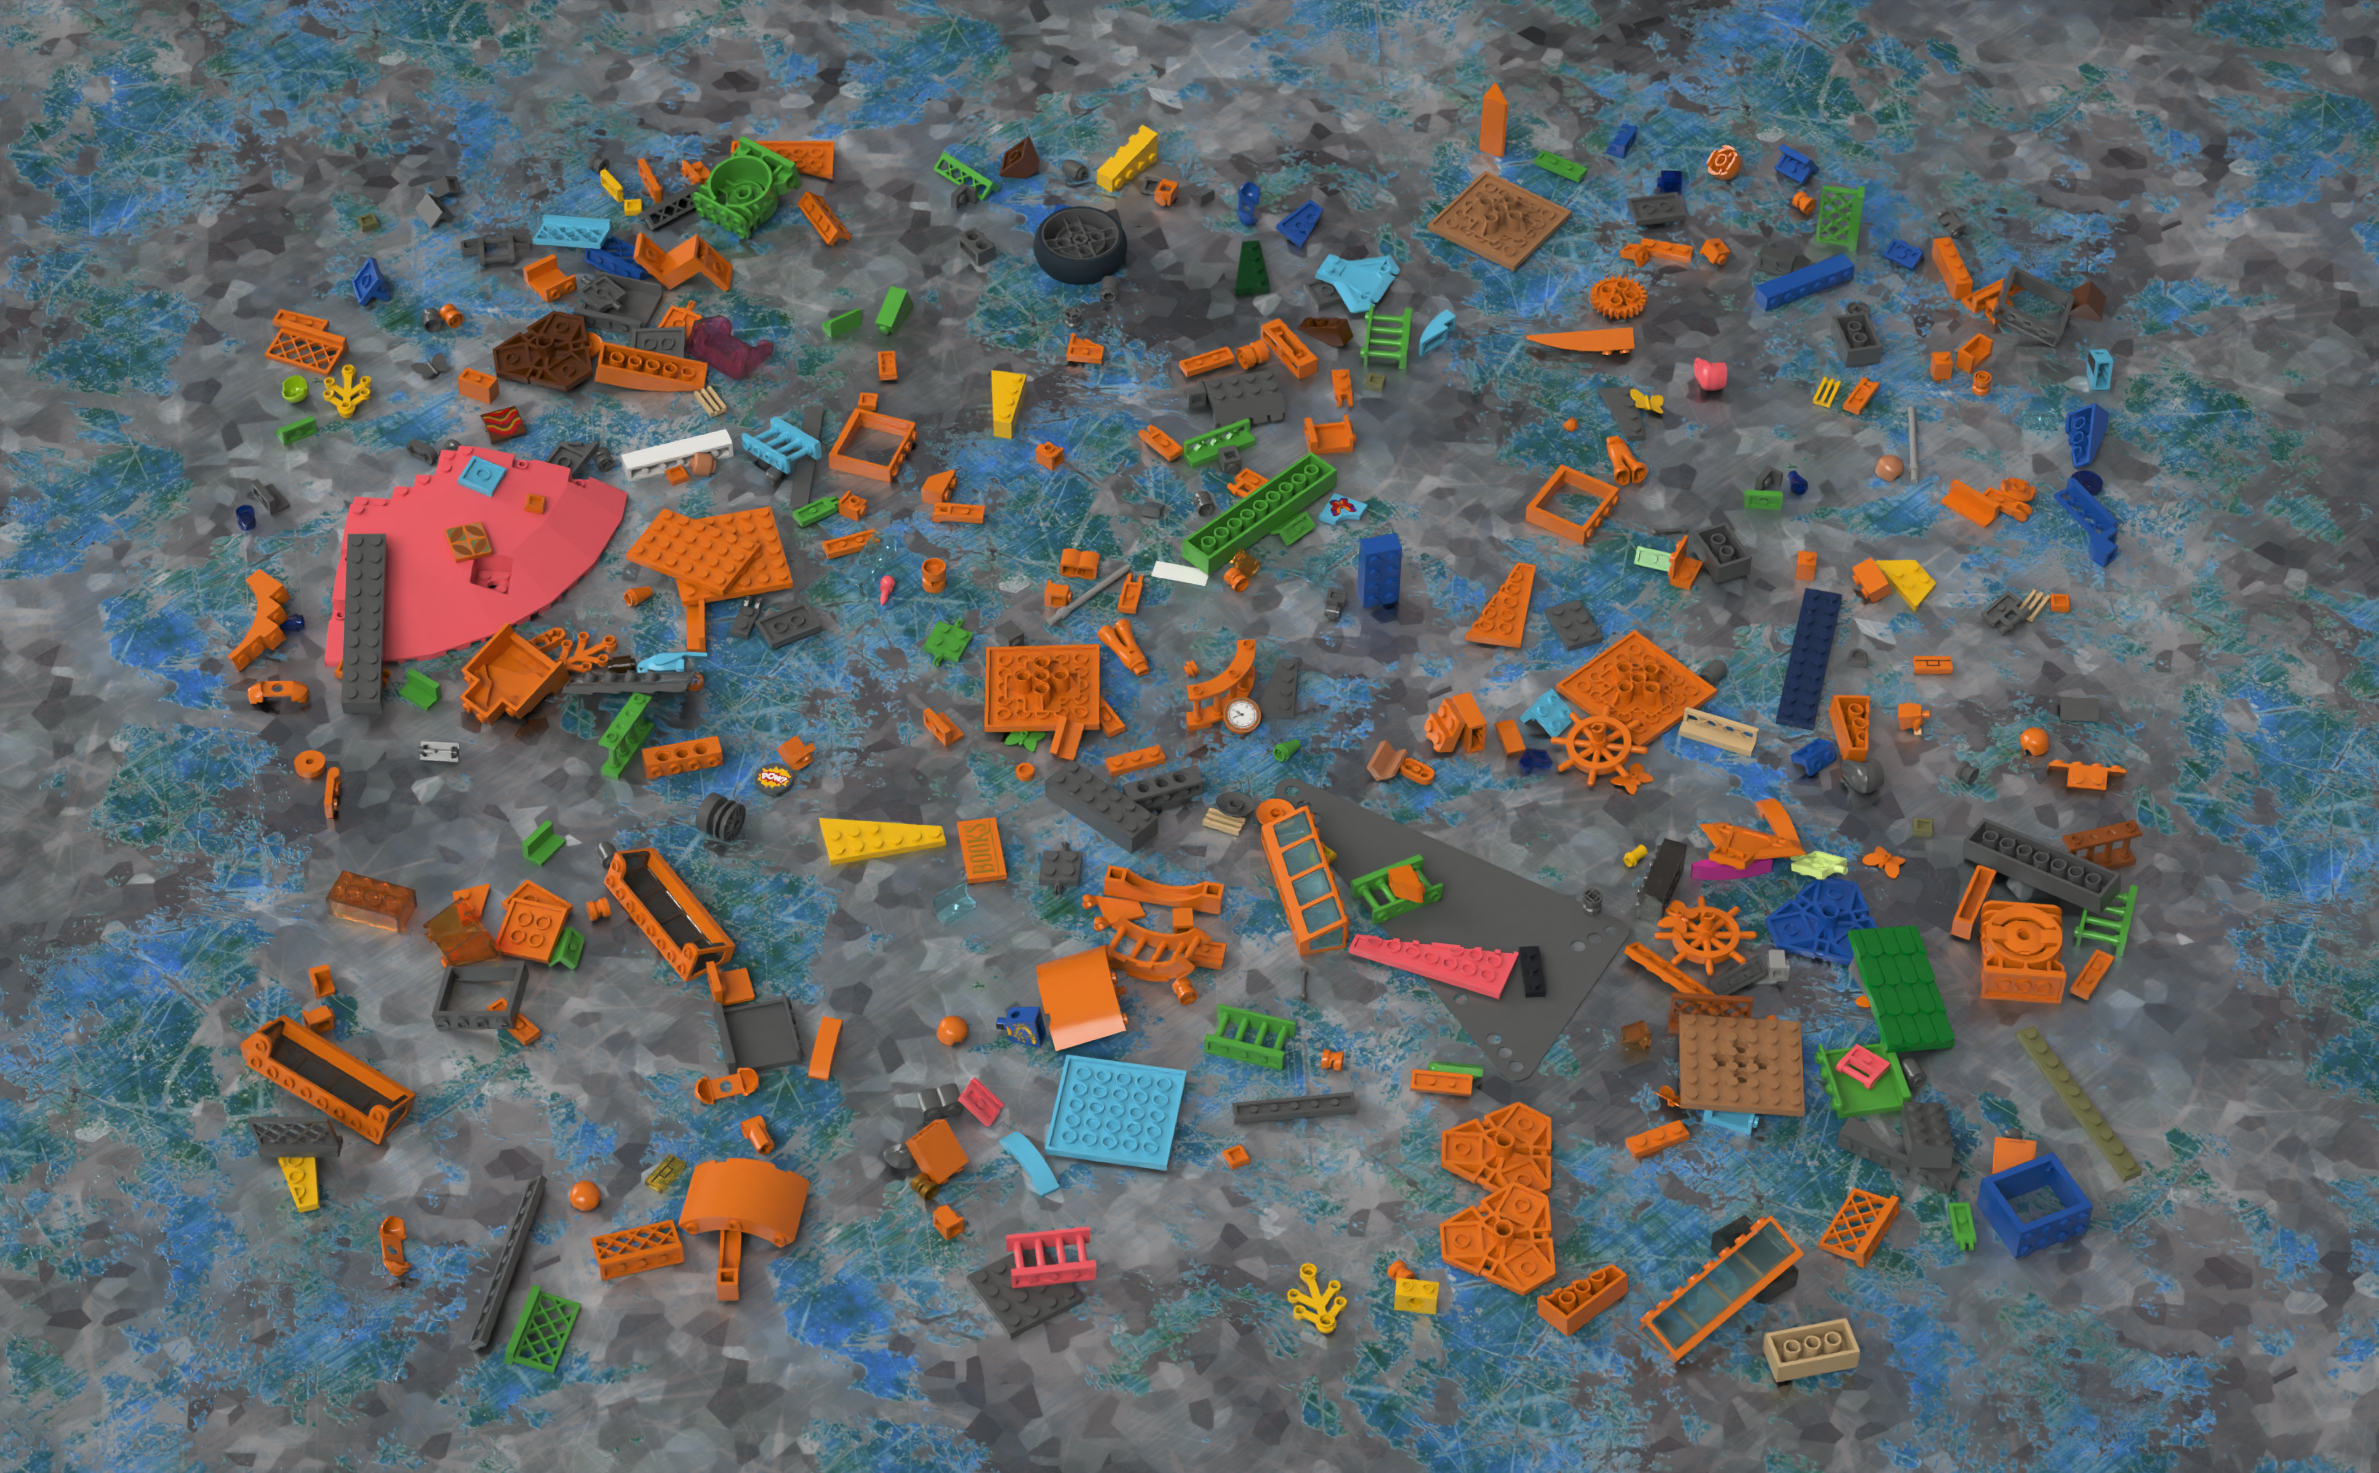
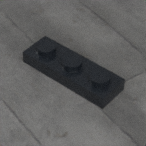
[1518,946,1546,998]

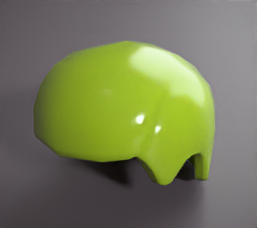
[281,375,309,403]

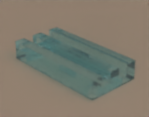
[1466,358,1481,395]

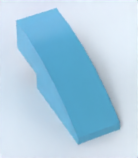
[1419,309,1456,356]

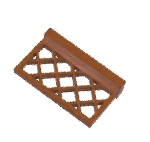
[1668,992,1753,1034]

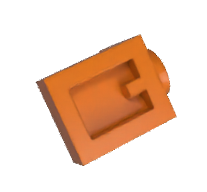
[1619,243,1650,268]

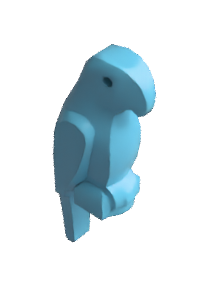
[637,652,708,673]

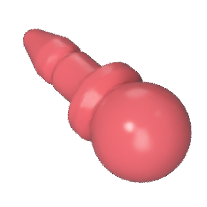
[880,575,895,606]

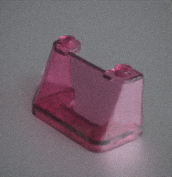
[687,315,775,380]

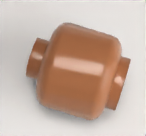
[688,452,716,477]

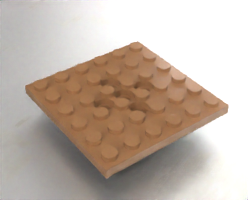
[1427,171,1572,271]
[1679,1014,1805,1117]

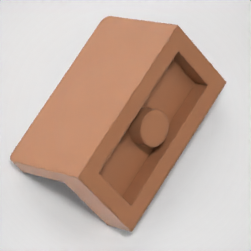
[1367,740,1408,781]

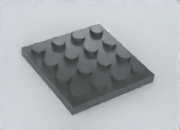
[966,1248,1083,1339]

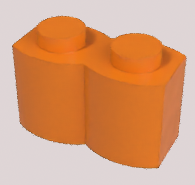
[1059,548,1100,580]

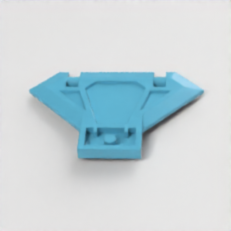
[1315,254,1400,314]

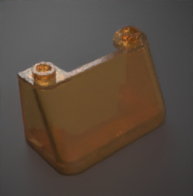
[423,897,504,968]

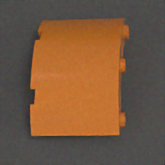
[1036,945,1129,1051]
[678,1158,810,1248]

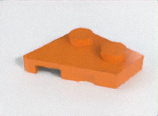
[1066,333,1104,364]

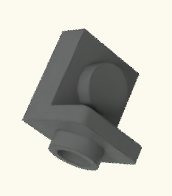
[951,183,977,210]
[1755,465,1783,491]

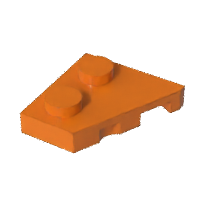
[452,883,491,925]

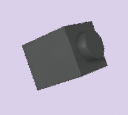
[995,620,1024,647]

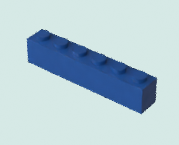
[1754,253,1855,311]

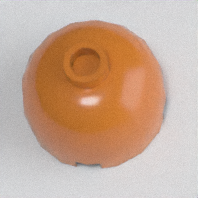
[1707,145,1742,181]

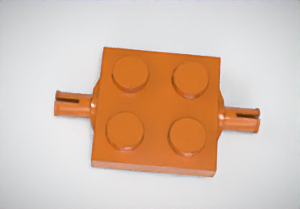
[657,300,703,347]

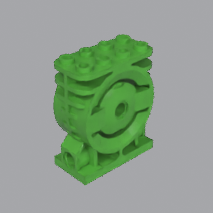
[692,136,802,239]

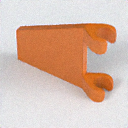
[1082,894,1146,931]

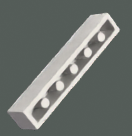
[621,429,733,482]

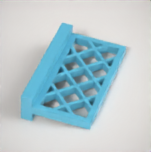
[533,215,613,249]

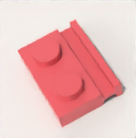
[958,1077,1005,1127]

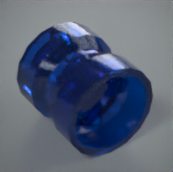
[236,505,256,531]

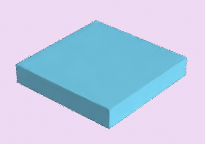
[457,455,507,497]

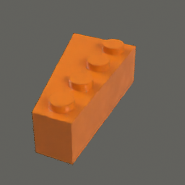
[1829,695,1870,763]
[1537,1264,1628,1337]

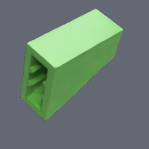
[875,286,914,335]

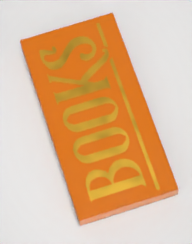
[957,817,1007,884]

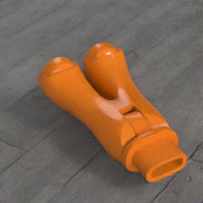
[1606,436,1648,486]
[1097,619,1150,677]

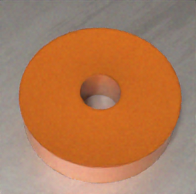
[294,750,326,778]

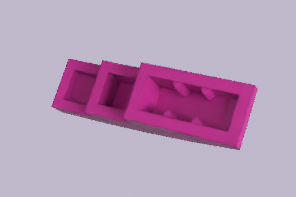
[1690,858,1773,880]

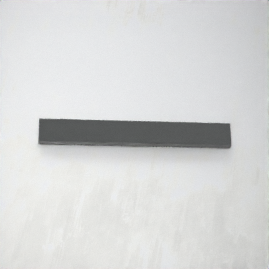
[789,406,824,511]

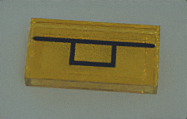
[644,1154,687,1194]

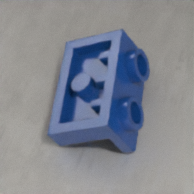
[1883,238,1925,271]
[1790,738,1837,776]

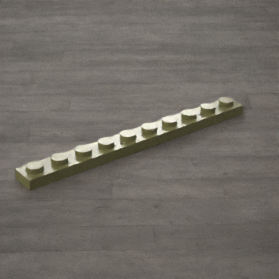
[2015,1026,2142,1182]

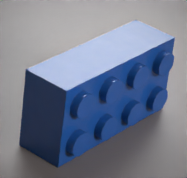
[1357,533,1402,608]

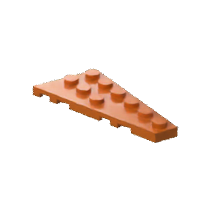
[731,141,835,180]
[1464,563,1536,648]

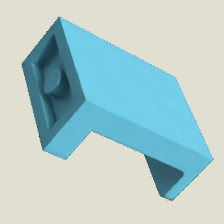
[1703,1110,1760,1135]

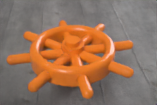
[1550,705,1649,787]
[1654,896,1757,976]

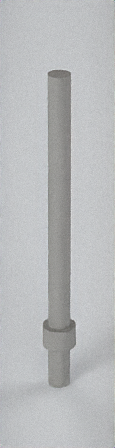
[1908,406,1920,484]
[1047,564,1131,626]

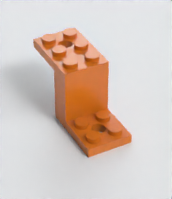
[633,232,733,292]

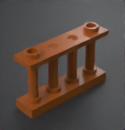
[2062,820,2143,870]

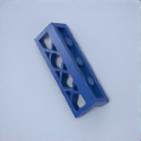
[2054,477,2118,535]

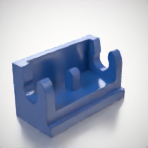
[1606,124,1638,159]

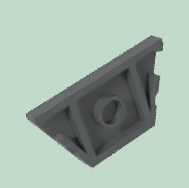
[544,441,600,479]

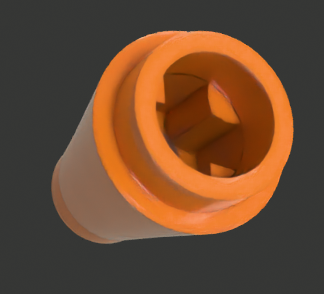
[624,586,653,607]

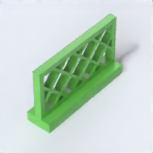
[1815,185,1865,251]
[504,1284,581,1374]

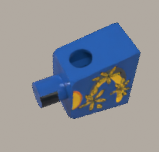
[996,1007,1046,1048]

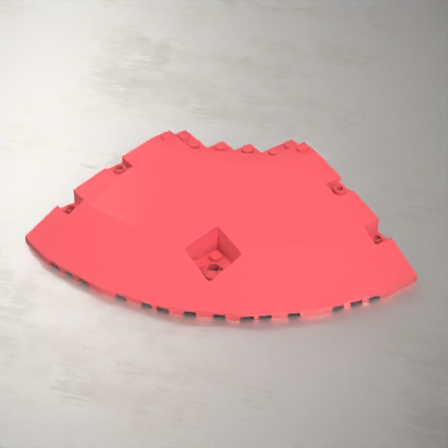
[325,446,628,667]

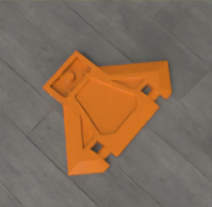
[1700,822,1806,870]

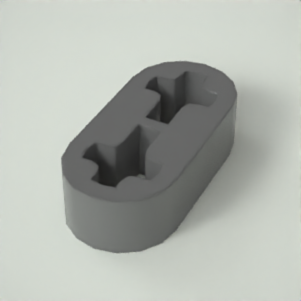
[406,439,438,464]

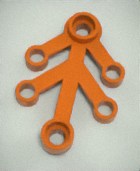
[554,632,618,674]

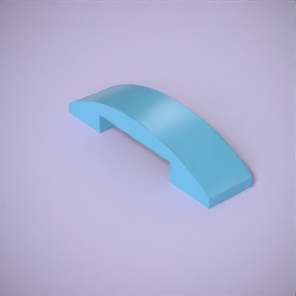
[999,1131,1060,1197]

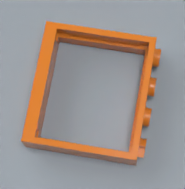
[829,408,918,483]
[1525,464,1620,545]

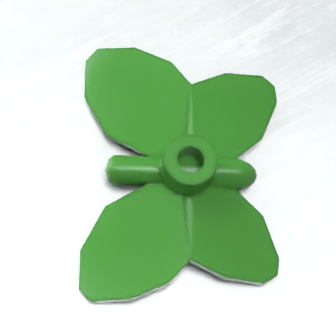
[1005,731,1047,752]

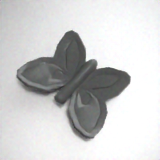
[411,352,451,379]

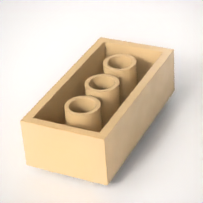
[1763,1318,1860,1383]

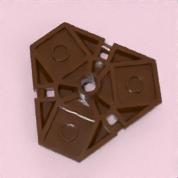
[492,311,593,392]

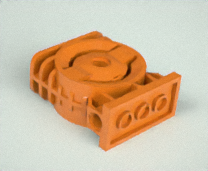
[1979,900,2066,1004]

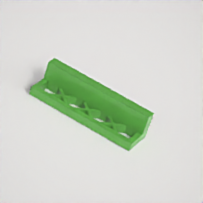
[933,152,1001,201]
[1184,418,1256,468]

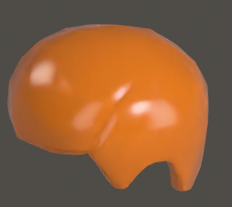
[2019,727,2050,756]
[937,1015,969,1046]
[569,1180,601,1211]

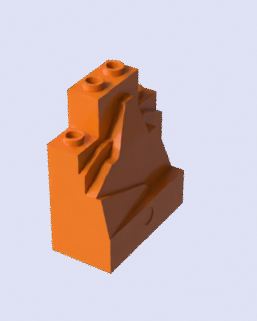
[459,621,570,726]

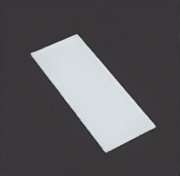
[1151,561,1209,586]

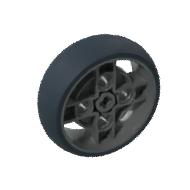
[1033,206,1127,285]

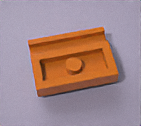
[1184,941,1227,970]

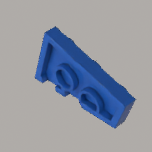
[1276,199,1323,248]

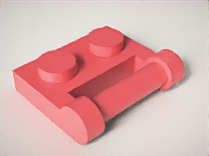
[1835,1044,1890,1090]

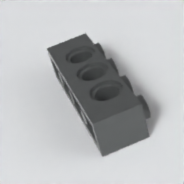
[1122,766,1203,810]

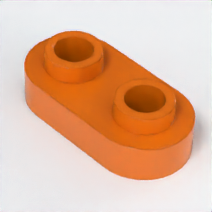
[1399,758,1435,785]

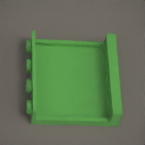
[1815,1040,1911,1119]

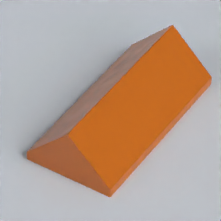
[1479,83,1508,157]

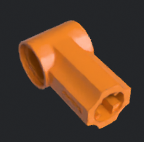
[740,1115,774,1156]

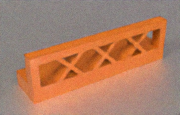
[797,191,852,246]
[1961,271,2026,314]
[687,599,706,653]

